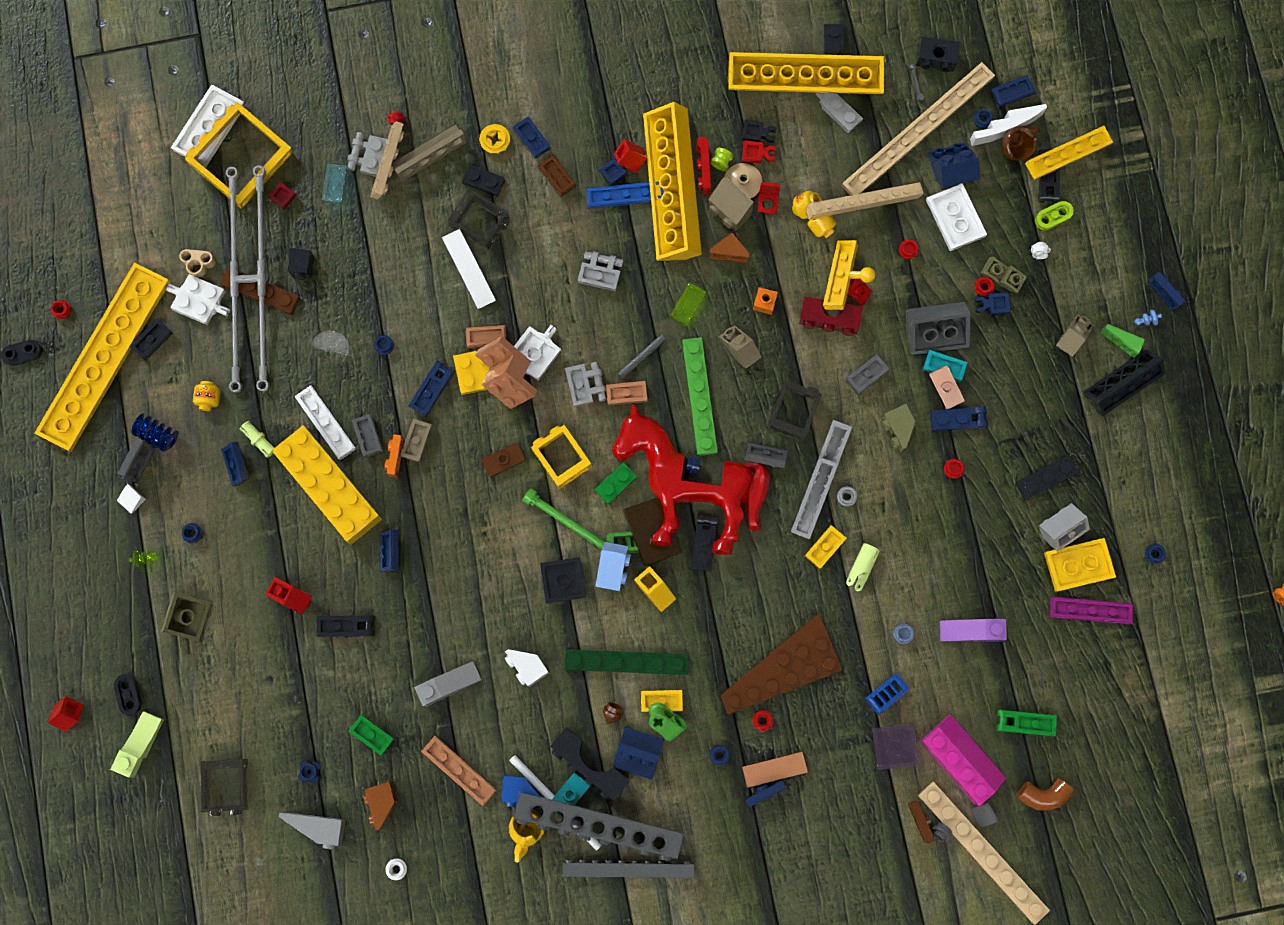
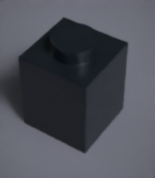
[287,248,315,280]

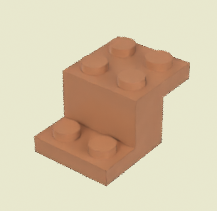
[475,336,538,409]

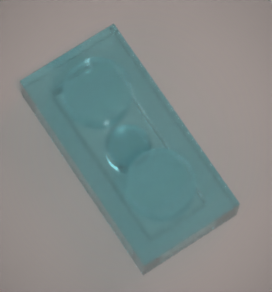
[322,164,347,205]

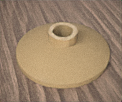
[724,163,762,199]

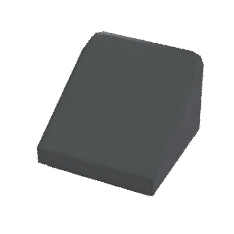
[971,802,998,827]

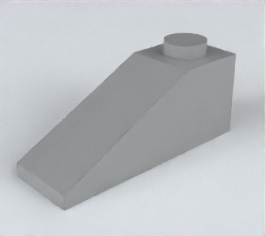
[414,661,482,707]
[279,812,346,849]

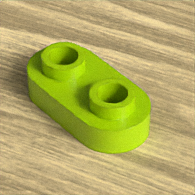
[1035,201,1074,230]

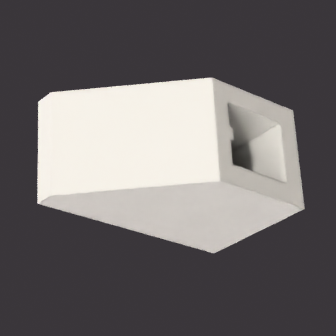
[505,649,549,687]

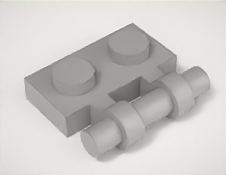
[347,132,387,177]
[578,251,624,292]
[565,362,607,407]

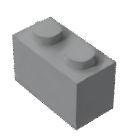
[1039,503,1090,552]

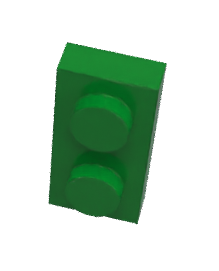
[594,462,637,505]
[348,715,394,756]

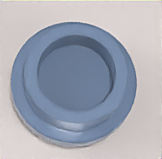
[893,624,914,644]

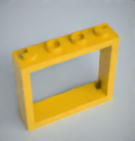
[185,102,293,209]

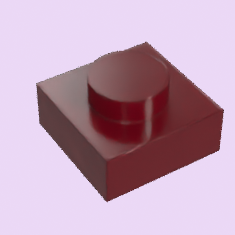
[268,182,297,210]

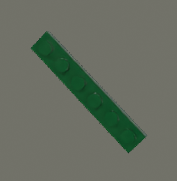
[565,649,688,675]

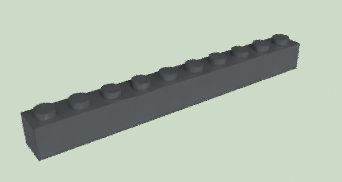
[563,860,694,878]

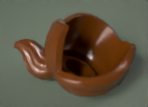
[1002,125,1040,161]

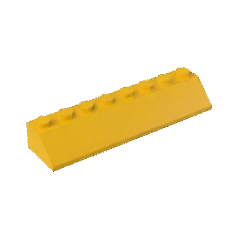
[728,52,884,94]
[643,102,702,261]

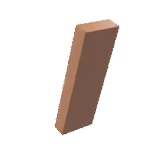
[742,752,808,788]

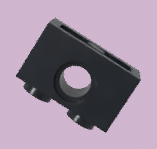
[916,37,960,72]

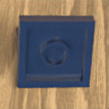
[613,727,664,780]

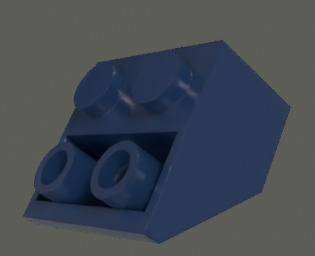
[928,143,980,188]

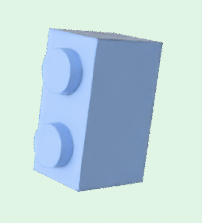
[596,542,631,591]

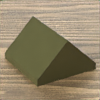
[161,592,211,642]

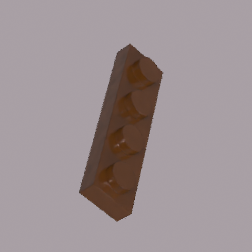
[220,267,300,315]

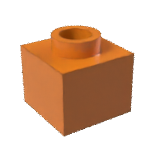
[753,287,778,315]

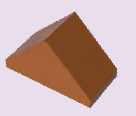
[709,233,749,263]

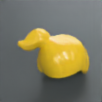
[509,810,544,863]

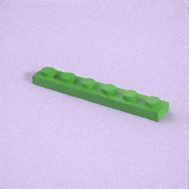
[682,337,718,456]

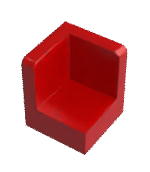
[614,139,647,172]
[48,696,84,731]

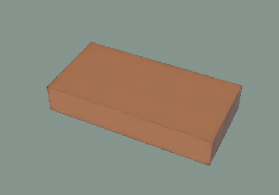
[466,325,506,348]

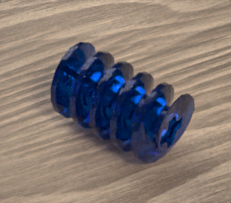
[131,413,179,452]

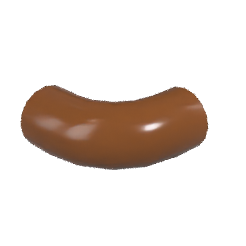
[1016,778,1075,811]

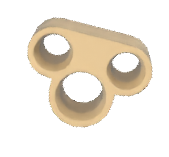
[179,249,216,278]

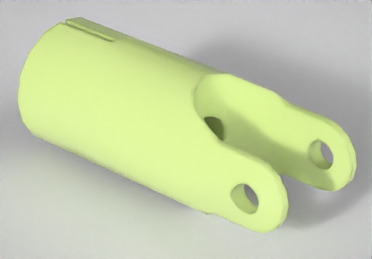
[846,543,880,591]

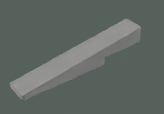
[791,420,852,539]

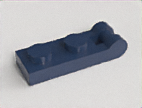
[409,361,455,417]
[930,406,988,432]

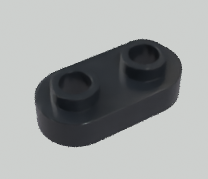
[1,340,43,366]
[114,674,142,715]

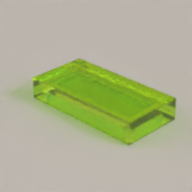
[670,282,706,326]

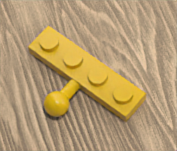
[823,240,876,310]

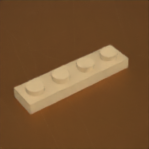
[370,121,404,200]

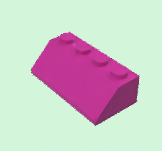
[919,714,1006,806]

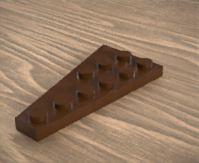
[720,613,842,715]

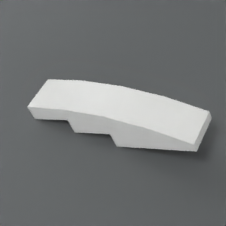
[970,104,1047,146]
[442,229,496,309]

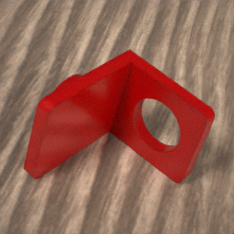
[757,182,780,215]
[848,279,872,306]

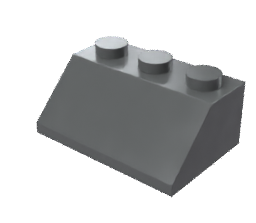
[906,302,970,355]

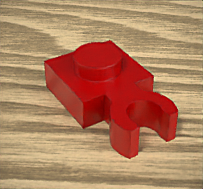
[742,140,776,164]

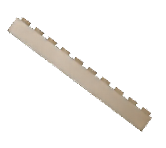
[806,182,924,219]

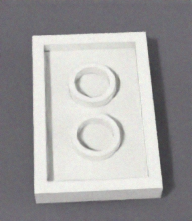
[926,183,987,251]

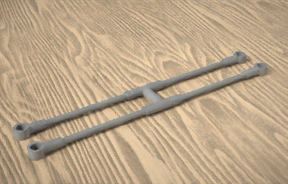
[226,165,270,393]

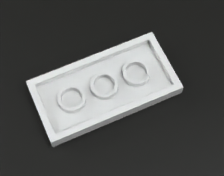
[171,85,246,168]

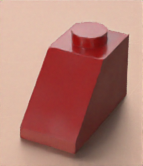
[265,577,312,614]

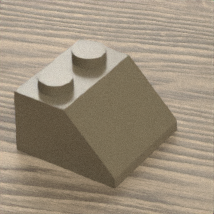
[708,176,754,231]

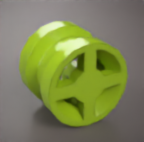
[710,147,734,171]

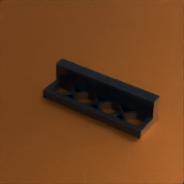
[1084,349,1166,416]

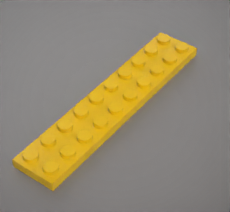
[35,263,170,452]

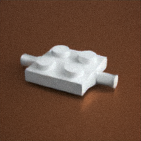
[166,274,230,325]
[514,325,561,381]

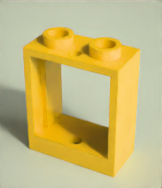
[531,425,592,489]

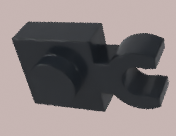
[741,119,777,143]

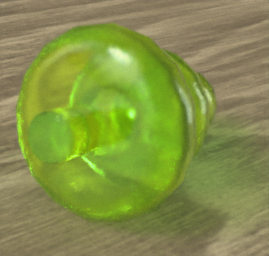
[128,551,157,568]

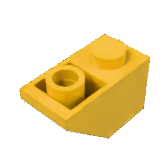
[634,566,676,613]

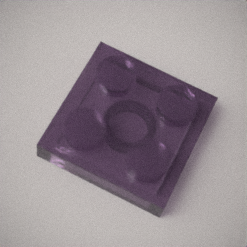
[871,724,919,770]

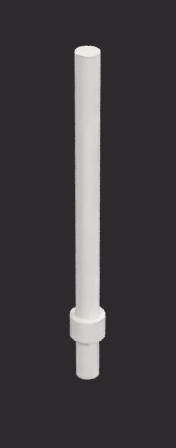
[509,755,602,851]

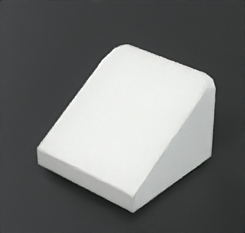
[117,484,146,514]

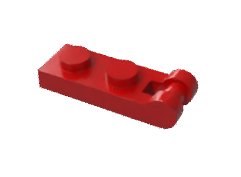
[696,137,711,195]

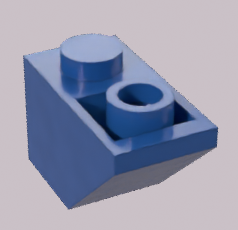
[501,776,542,809]

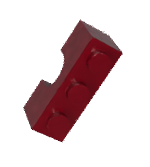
[799,296,863,336]

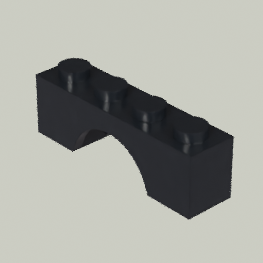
[550,727,630,801]

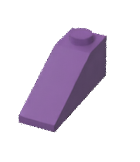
[940,619,1007,642]

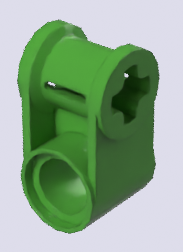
[649,703,687,742]

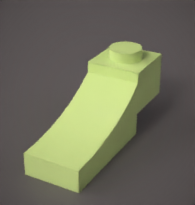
[110,711,164,778]

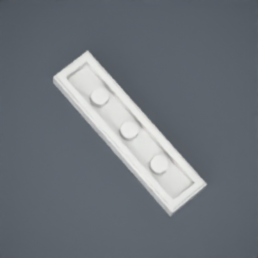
[295,385,356,460]

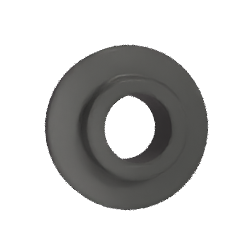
[932,823,953,842]

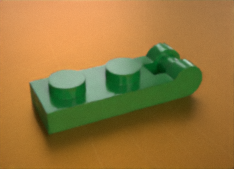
[996,710,1057,737]

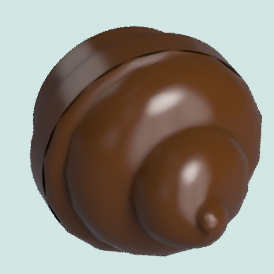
[603,702,623,724]

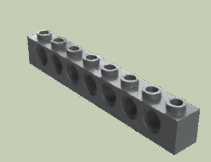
[513,791,683,861]

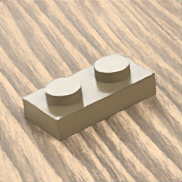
[400,419,433,463]

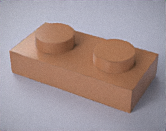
[606,381,647,406]

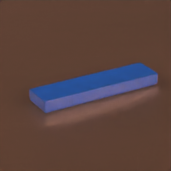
[586,182,664,209]

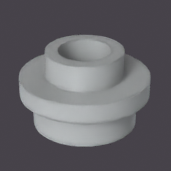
[837,486,857,507]

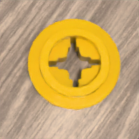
[479,124,510,154]

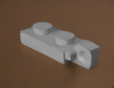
[816,92,863,134]

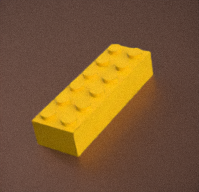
[272,425,382,545]

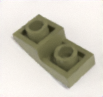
[980,256,1027,293]

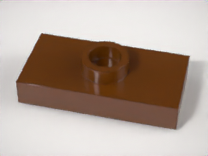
[538,155,576,197]
[481,442,526,478]
[908,801,935,844]

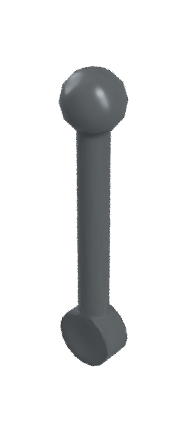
[909,63,924,102]

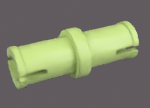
[240,421,274,458]

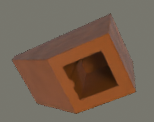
[363,782,398,830]

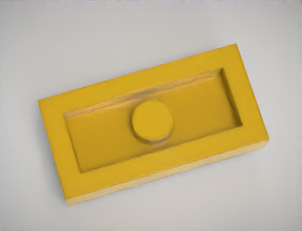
[805,525,846,569]
[641,690,683,712]

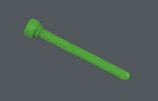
[522,488,604,549]

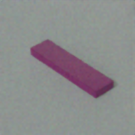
[1049,597,1133,625]

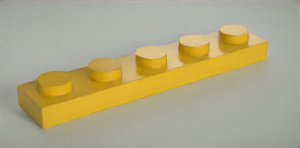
[1025,126,1113,180]

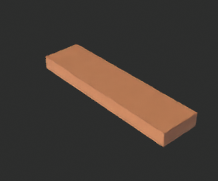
[421,736,497,806]

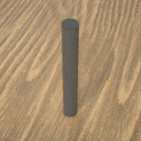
[617,334,666,379]

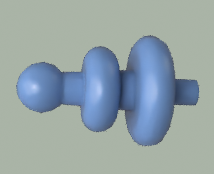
[1134,310,1162,326]

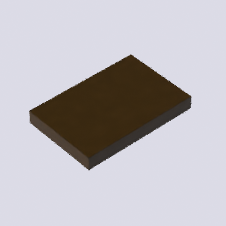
[623,498,682,567]

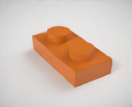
[385,434,404,478]

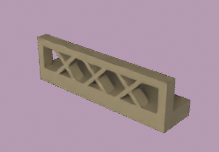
[391,125,466,182]

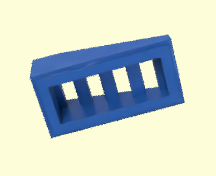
[864,673,909,715]

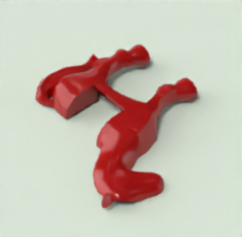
[612,404,770,555]

